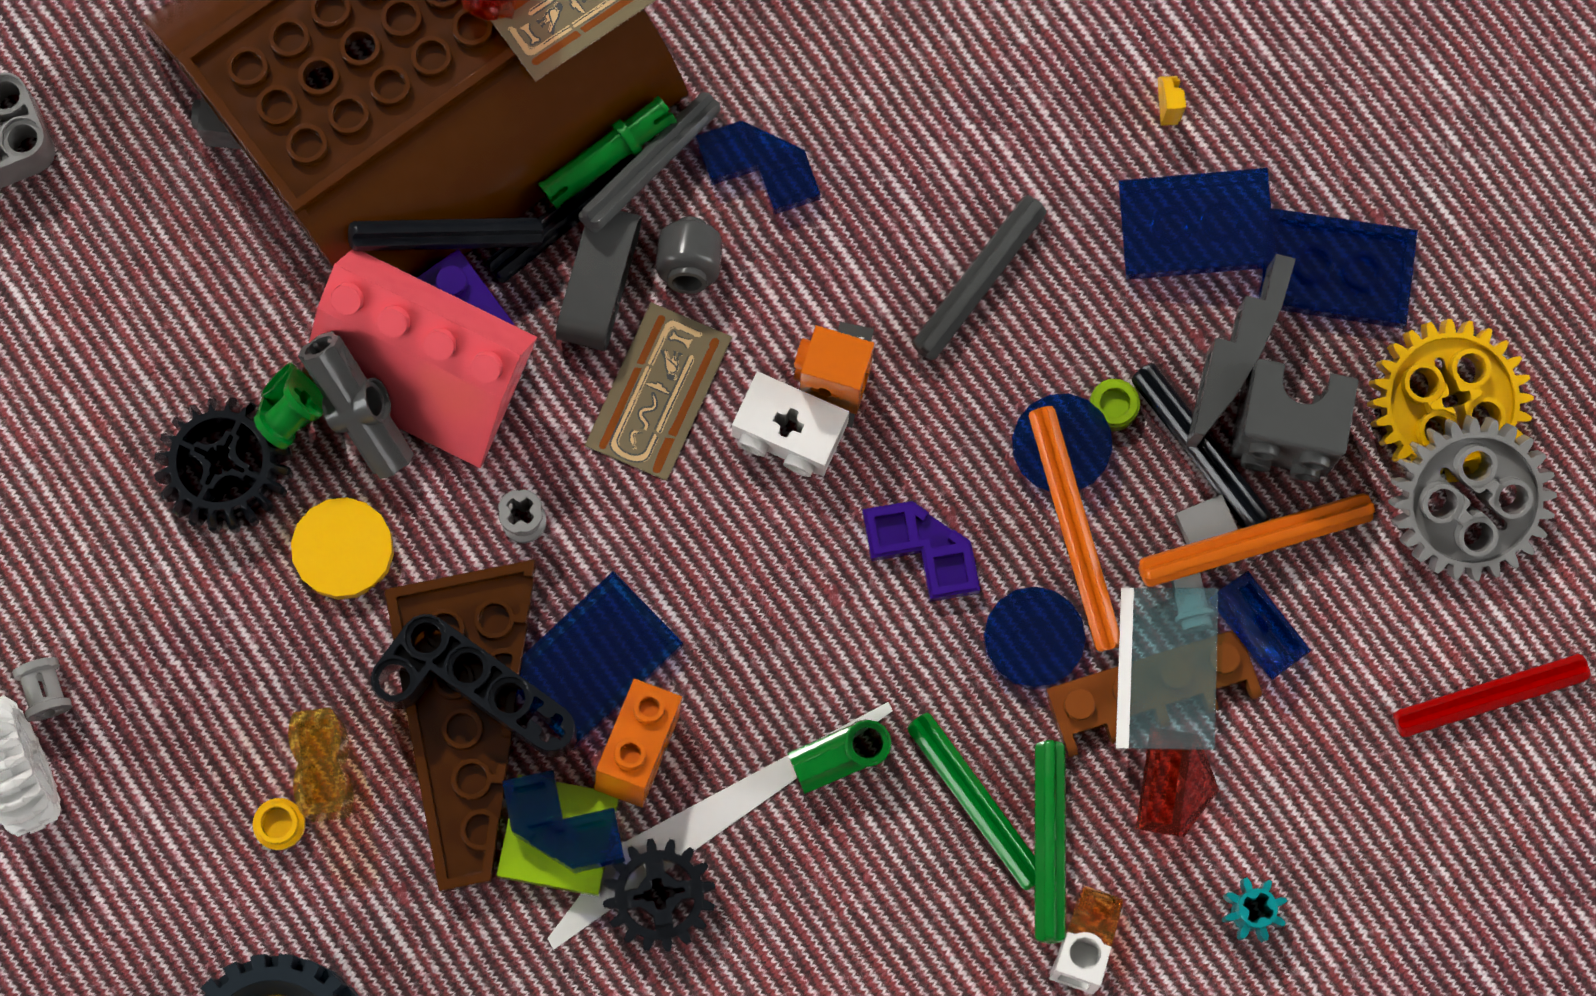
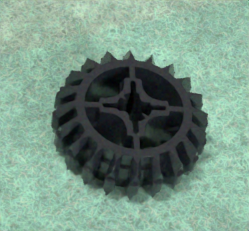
[154,397,293,534]

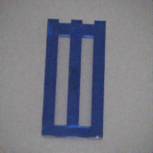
[1209,571,1311,680]

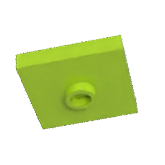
[496,774,619,897]

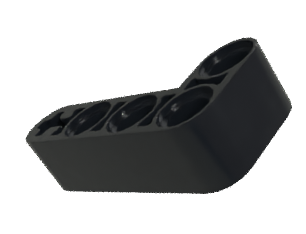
[370,614,578,757]

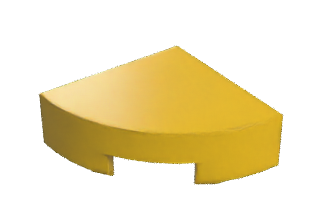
[1157,76,1186,125]

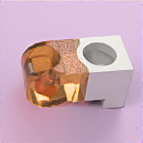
[1049,885,1123,995]

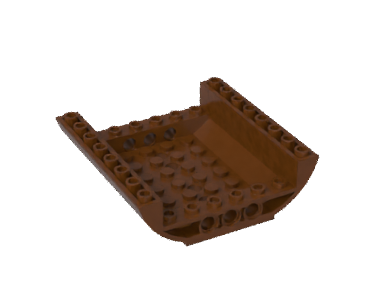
[141,0,689,278]

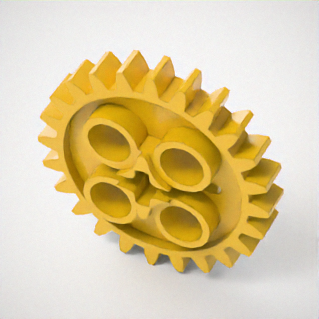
[1367,319,1534,483]

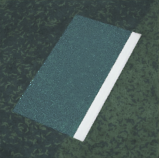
[1116,588,1218,750]

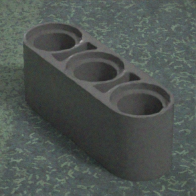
[556,210,642,352]

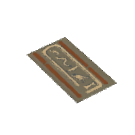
[484,0,656,81]
[585,302,732,481]

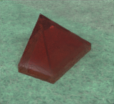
[1136,727,1219,837]

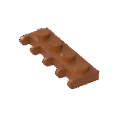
[1045,628,1262,758]

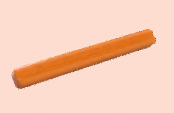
[1029,406,1120,652]
[1138,493,1375,587]

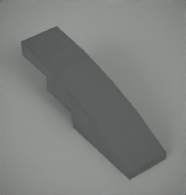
[1186,254,1296,448]

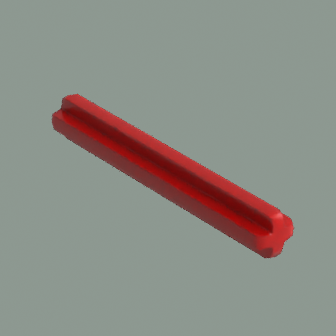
[1393,654,1591,737]

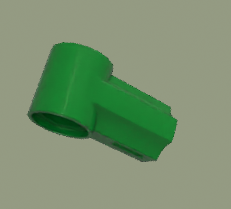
[787,719,891,794]

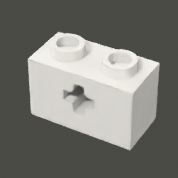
[732,371,849,477]

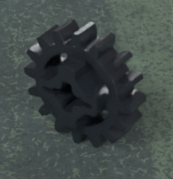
[603,838,715,953]

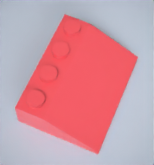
[302,249,537,468]

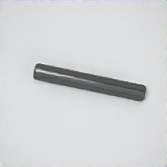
[578,92,721,233]
[912,195,1047,360]

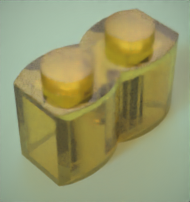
[288,708,354,822]

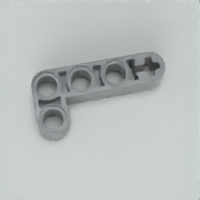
[0,72,55,189]

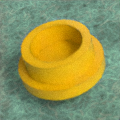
[252,798,305,851]

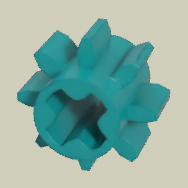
[1222,878,1287,942]

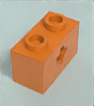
[793,325,875,415]
[594,678,682,808]

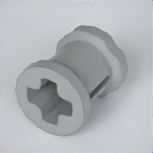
[498,489,547,544]
[12,657,73,721]

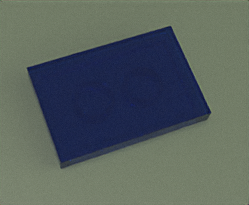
[1119,168,1275,280]
[1257,208,1418,329]
[517,571,684,751]

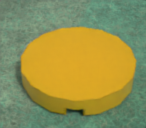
[291,497,394,600]

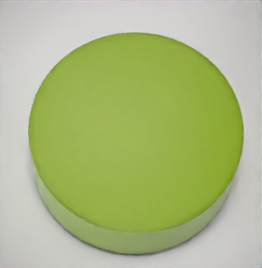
[1088,379,1140,431]

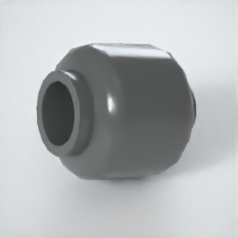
[656,216,722,294]

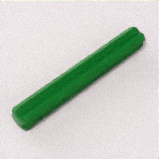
[907,713,1035,890]
[1034,740,1066,944]

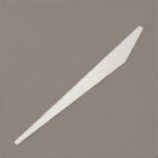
[547,702,893,950]

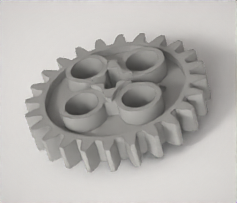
[1388,415,1557,581]

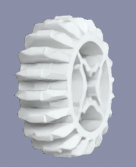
[0,695,61,837]

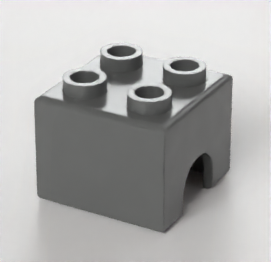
[1229,359,1358,482]

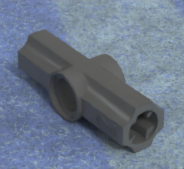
[298,331,414,479]

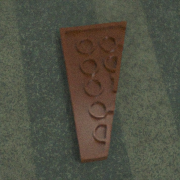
[384,559,536,893]

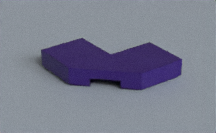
[862,501,980,602]

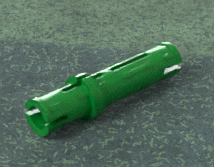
[538,96,677,209]

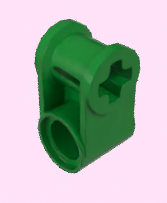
[254,362,323,449]

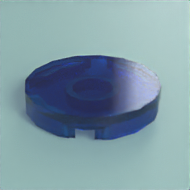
[1012,393,1113,492]
[983,587,1086,690]

